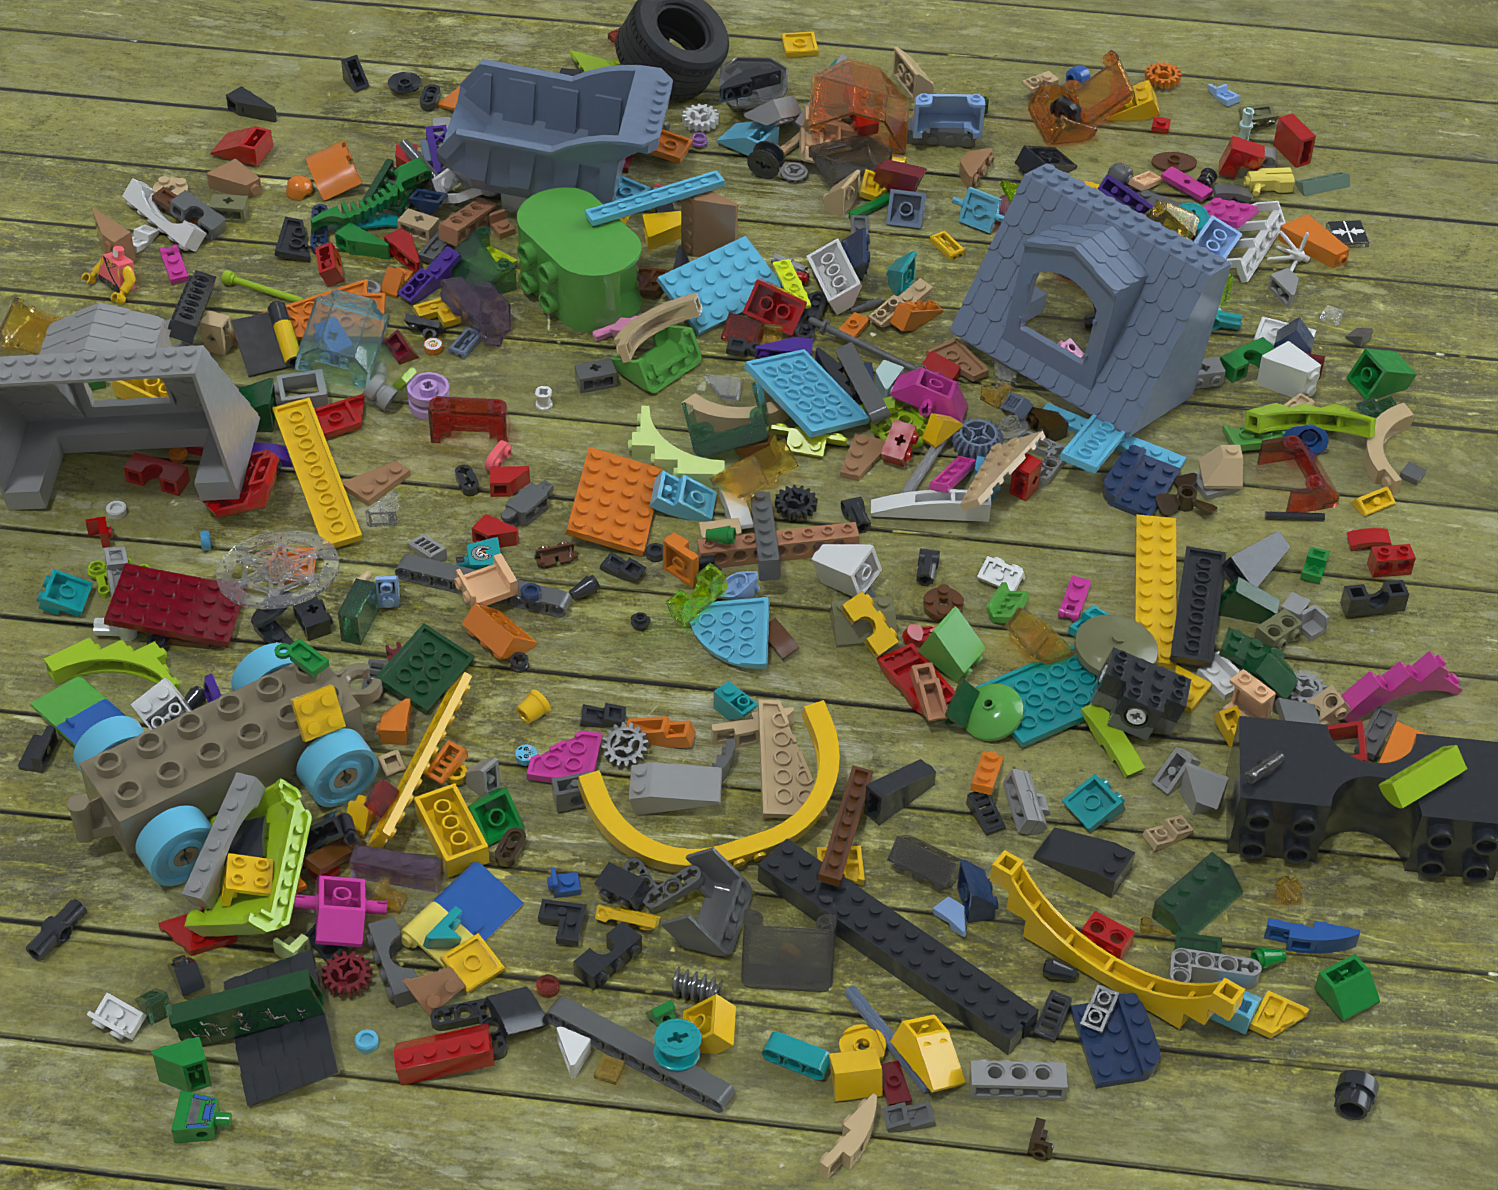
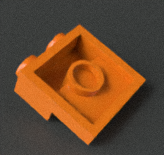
[663,532,699,588]

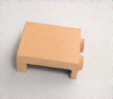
[454,553,518,608]
[1223,669,1276,719]

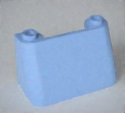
[912,93,985,139]

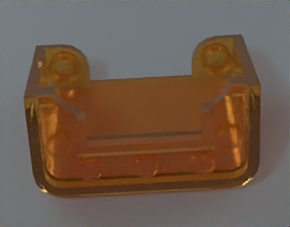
[1060,50,1134,129]
[1028,80,1097,145]

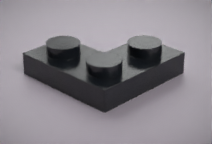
[538,899,587,946]

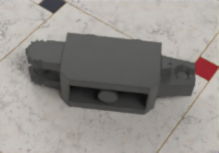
[501,480,554,527]

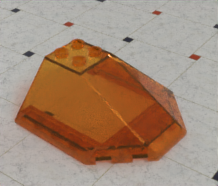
[807,58,909,155]

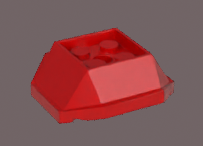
[198,449,279,517]

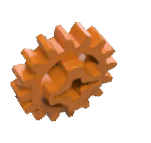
[1145,62,1182,89]

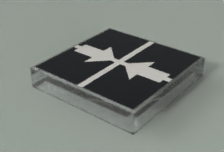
[1326,220,1370,248]

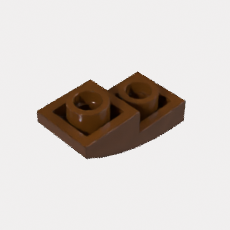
[768,618,799,660]

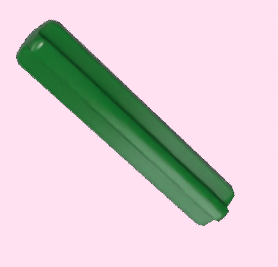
[848,193,890,219]

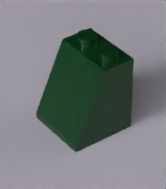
[239,378,277,432]

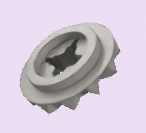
[780,162,808,183]

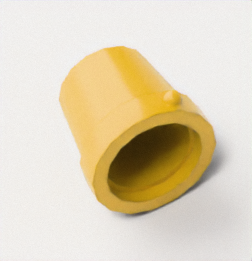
[516,689,551,724]

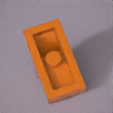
[380,267,414,299]

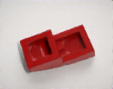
[1346,528,1392,551]

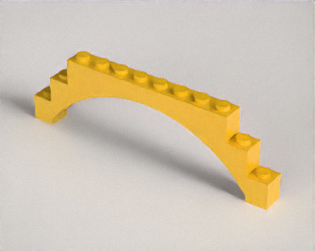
[990,850,1245,1029]

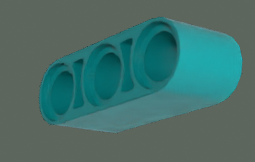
[761,1031,831,1081]

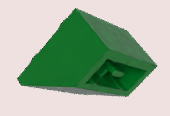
[1314,954,1380,1022]
[152,1037,212,1092]

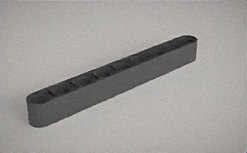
[395,554,572,618]
[545,996,735,1113]

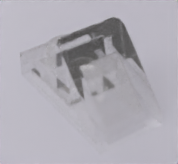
[365,490,400,527]

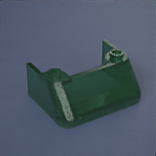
[682,382,769,458]

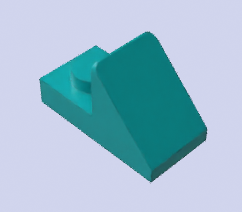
[423,906,463,949]

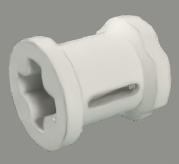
[535,386,553,411]

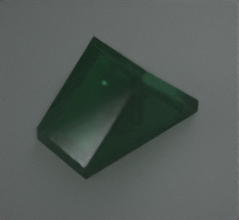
[135,988,172,1026]

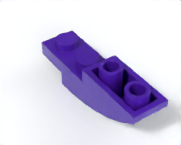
[397,246,462,304]

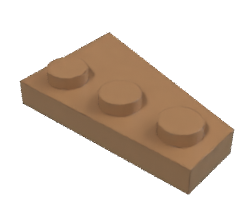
[926,338,989,382]
[840,434,885,481]
[342,461,411,506]

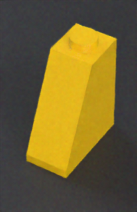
[643,211,681,251]

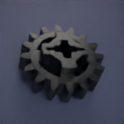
[775,485,818,521]

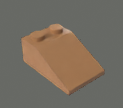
[93,209,136,262]

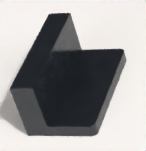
[18,726,58,774]

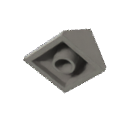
[1180,762,1229,816]

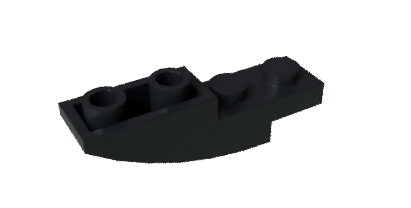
[719,66,781,103]

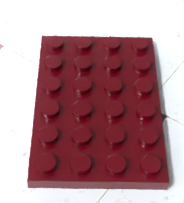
[104,563,247,648]

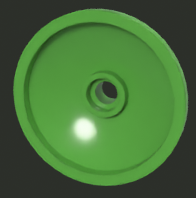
[964,684,1024,741]

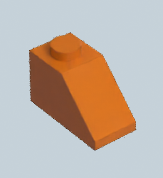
[376,698,412,745]

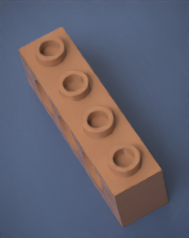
[438,197,498,246]

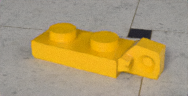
[595,904,660,931]

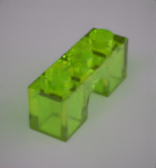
[666,563,729,627]

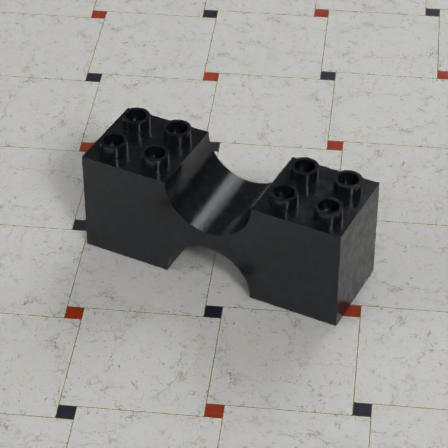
[1226,716,1498,883]

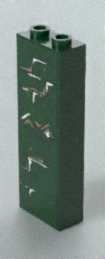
[169,969,325,1046]

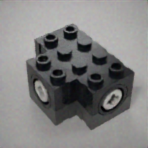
[1091,647,1192,741]

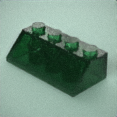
[1151,852,1243,936]

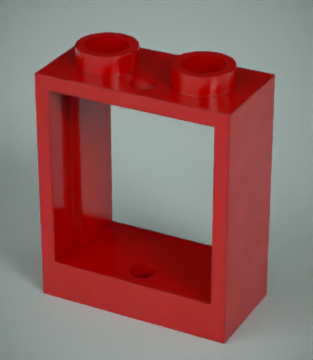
[1328,720,1369,762]

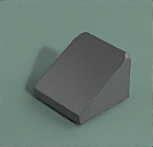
[1345,328,1373,347]

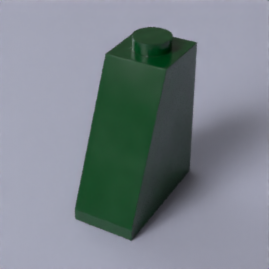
[1218,577,1280,624]

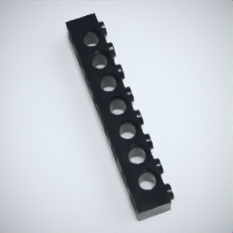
[168,270,217,344]

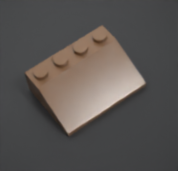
[681,191,738,257]

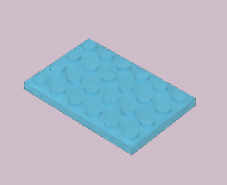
[657,236,783,336]
[744,349,871,437]

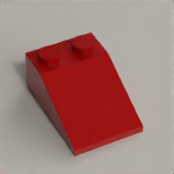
[742,278,807,336]

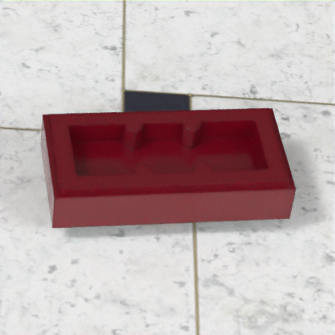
[881,1060,912,1106]

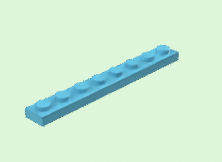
[585,170,725,226]
[1043,403,1186,468]

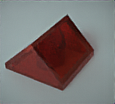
[721,312,770,343]

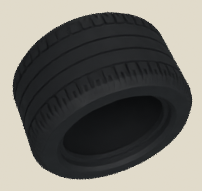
[615,0,729,101]

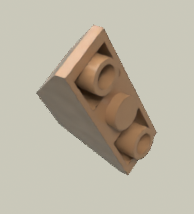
[959,148,994,190]

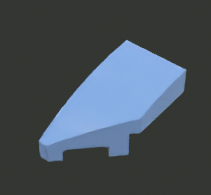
[1207,84,1240,107]
[932,896,967,937]

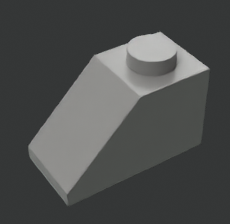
[1268,268,1299,309]
[1152,747,1201,795]
[465,757,500,796]

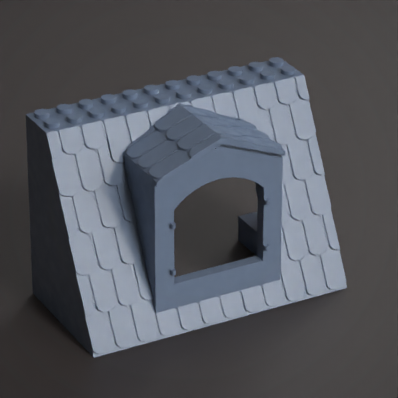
[949,163,1232,437]

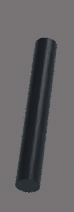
[1265,511,1325,521]

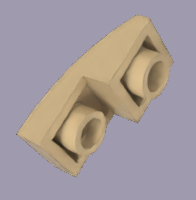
[1142,815,1194,851]

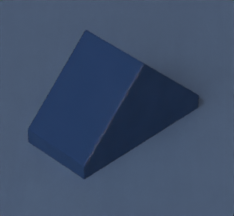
[408,188,448,216]

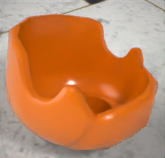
[286,175,314,200]

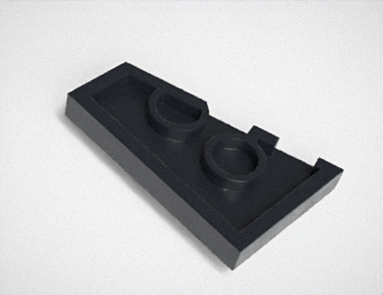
[274,217,311,263]

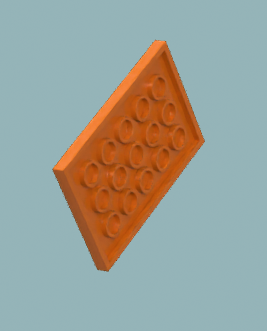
[565,447,664,557]

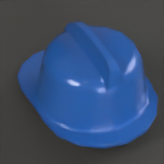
[1282,424,1329,455]

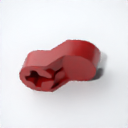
[902,624,936,648]

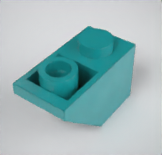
[713,681,758,720]

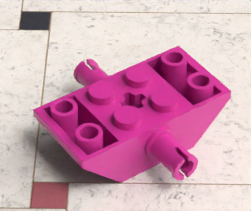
[890,367,968,422]
[293,876,387,947]

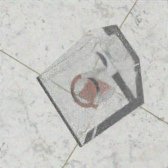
[703,373,744,404]

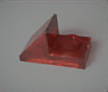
[364,779,399,818]

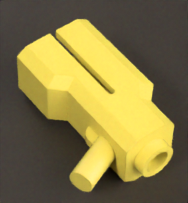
[1244,167,1295,197]

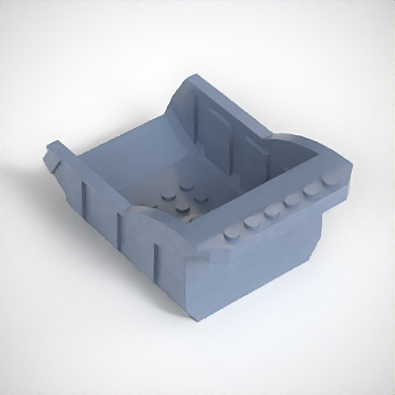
[437,59,673,204]

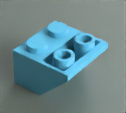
[1210,980,1263,1035]

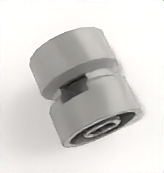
[362,375,399,410]

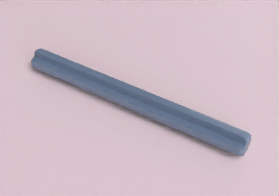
[845,986,930,1093]

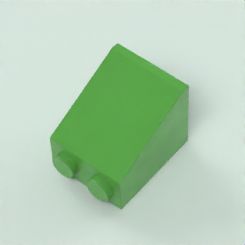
[918,607,986,683]

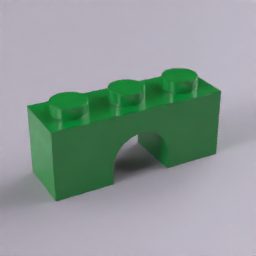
[1220,337,1276,383]

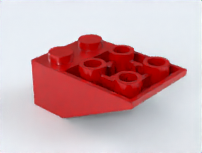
[211,126,273,167]

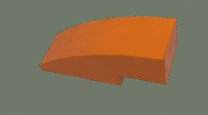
[625,716,696,748]

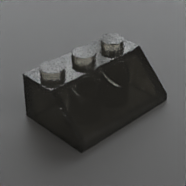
[887,835,963,890]

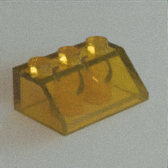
[1005,607,1075,665]

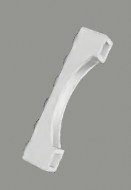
[122,178,207,252]

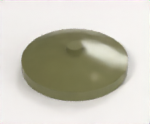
[1074,615,1158,676]

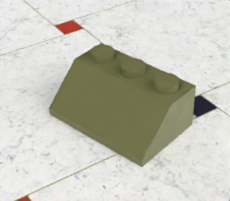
[830,596,898,648]

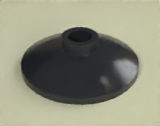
[388,72,422,94]

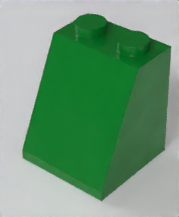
[1346,348,1417,401]

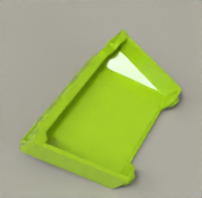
[184,778,312,937]

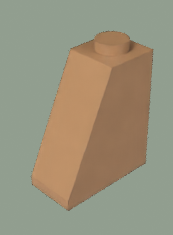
[207,159,262,199]

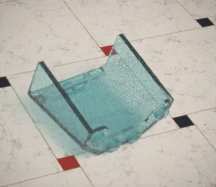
[294,289,389,388]

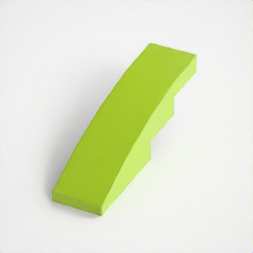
[1080,704,1145,778]

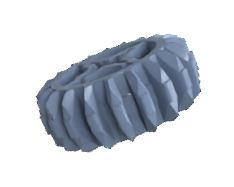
[952,417,1004,460]

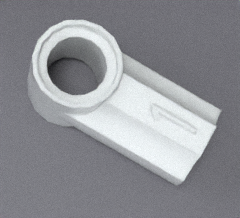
[93,618,138,641]

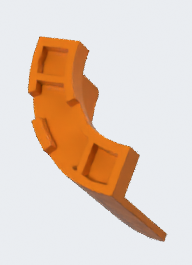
[306,140,364,200]

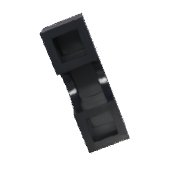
[1340,580,1410,617]
[573,921,642,991]

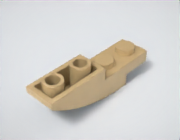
[868,278,934,328]
[711,707,794,748]
[819,1093,877,1180]

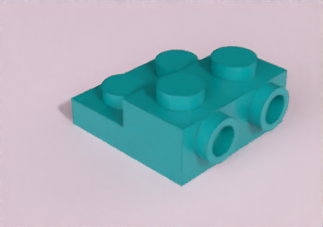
[36,569,93,617]
[1062,774,1126,833]

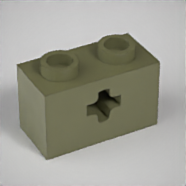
[208,194,250,223]

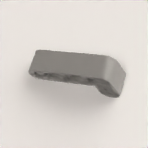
[1168,948,1262,989]

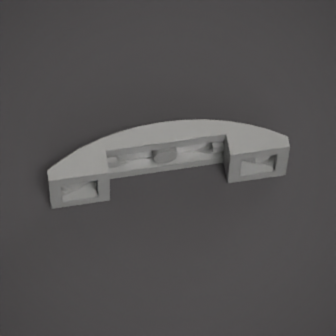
[104,546,128,599]

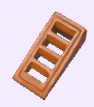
[424,740,468,785]

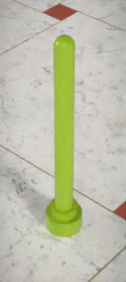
[221,270,303,302]

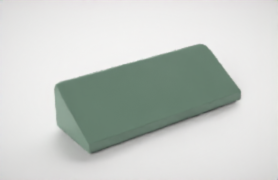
[1295,172,1350,196]

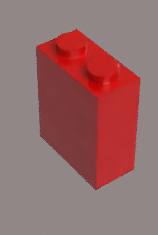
[1273,113,1316,168]

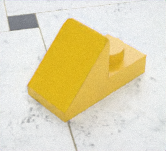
[347,795,380,838]

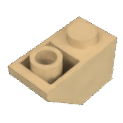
[1022,71,1059,101]

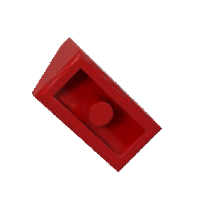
[922,351,961,381]

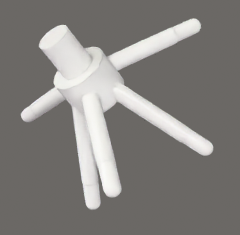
[1267,231,1310,272]

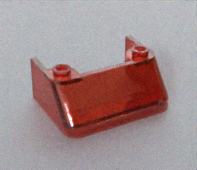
[1257,435,1340,512]

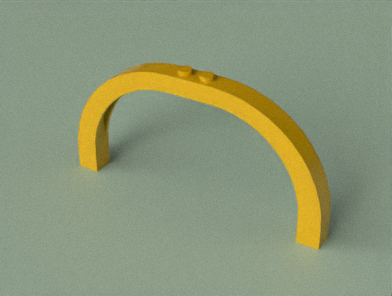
[578,700,840,873]

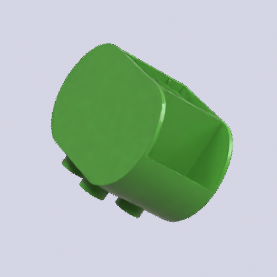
[517,187,642,333]

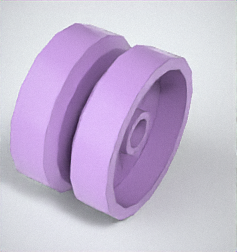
[407,372,451,420]

